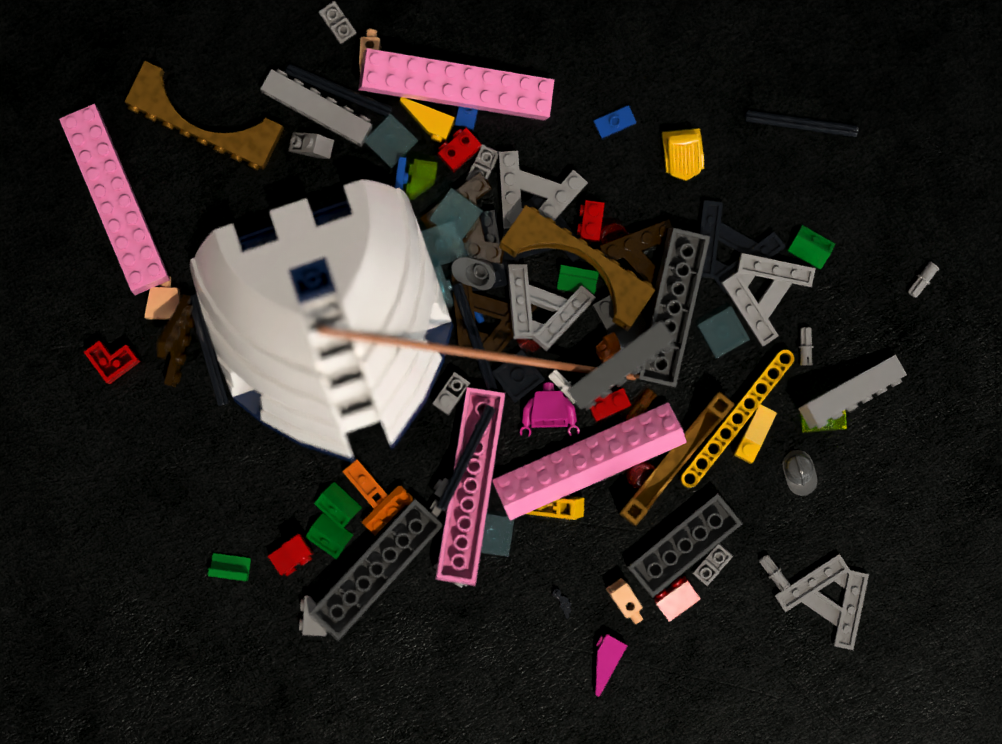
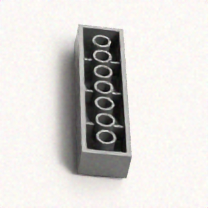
[634,228,710,387]
[309,500,443,641]

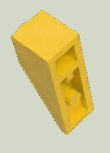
[400,97,455,142]
[734,404,777,464]
[526,496,584,520]

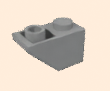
[289,132,334,159]
[433,372,470,416]
[299,596,327,636]

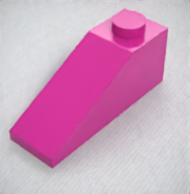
[595,634,627,696]

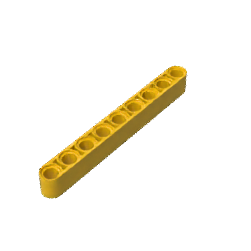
[680,350,794,488]

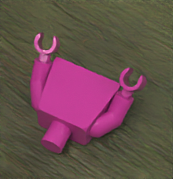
[520,382,580,437]

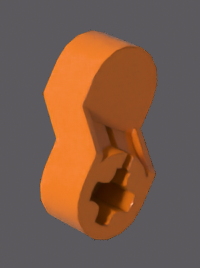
[596,332,621,364]

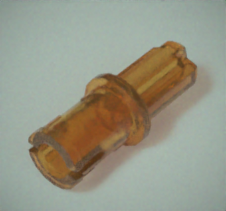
[626,388,657,420]

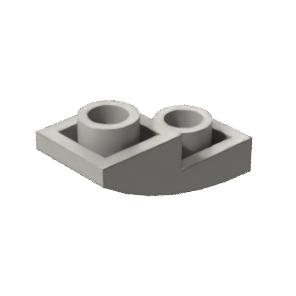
[319,1,356,44]
[466,144,499,181]
[429,478,448,518]
[693,543,733,586]

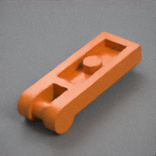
[342,459,388,509]
[362,486,413,535]

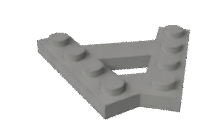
[499,151,588,229]
[721,253,816,346]
[507,264,596,351]
[775,554,869,650]

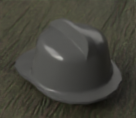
[452,257,496,290]
[782,450,817,496]

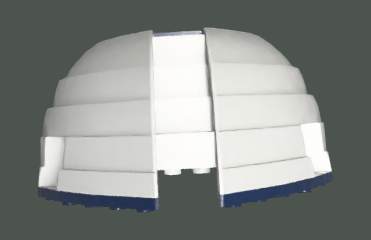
[190,180,453,462]

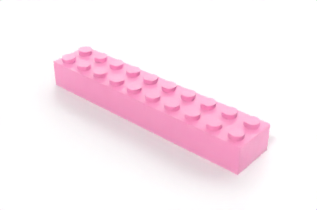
[358,49,554,120]
[59,104,170,295]
[437,387,505,586]
[492,403,687,520]

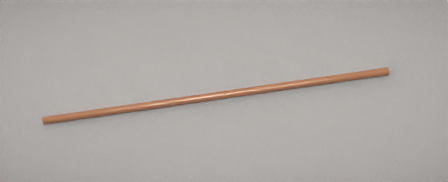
[317,327,636,380]

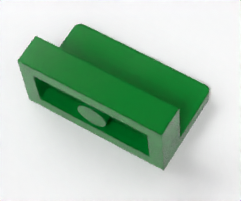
[788,225,835,269]
[557,265,599,295]
[314,482,362,529]
[305,513,353,559]
[208,553,251,581]

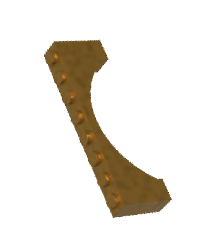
[125,61,284,170]
[499,206,655,332]
[619,392,734,526]

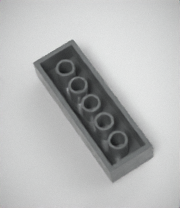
[567,321,676,410]
[627,494,742,597]

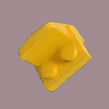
[662,129,704,180]

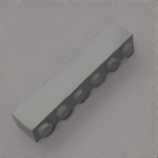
[261,69,372,147]
[799,355,907,429]

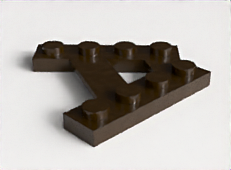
[420,172,504,264]
[598,219,672,310]
[451,275,538,362]
[157,295,195,387]

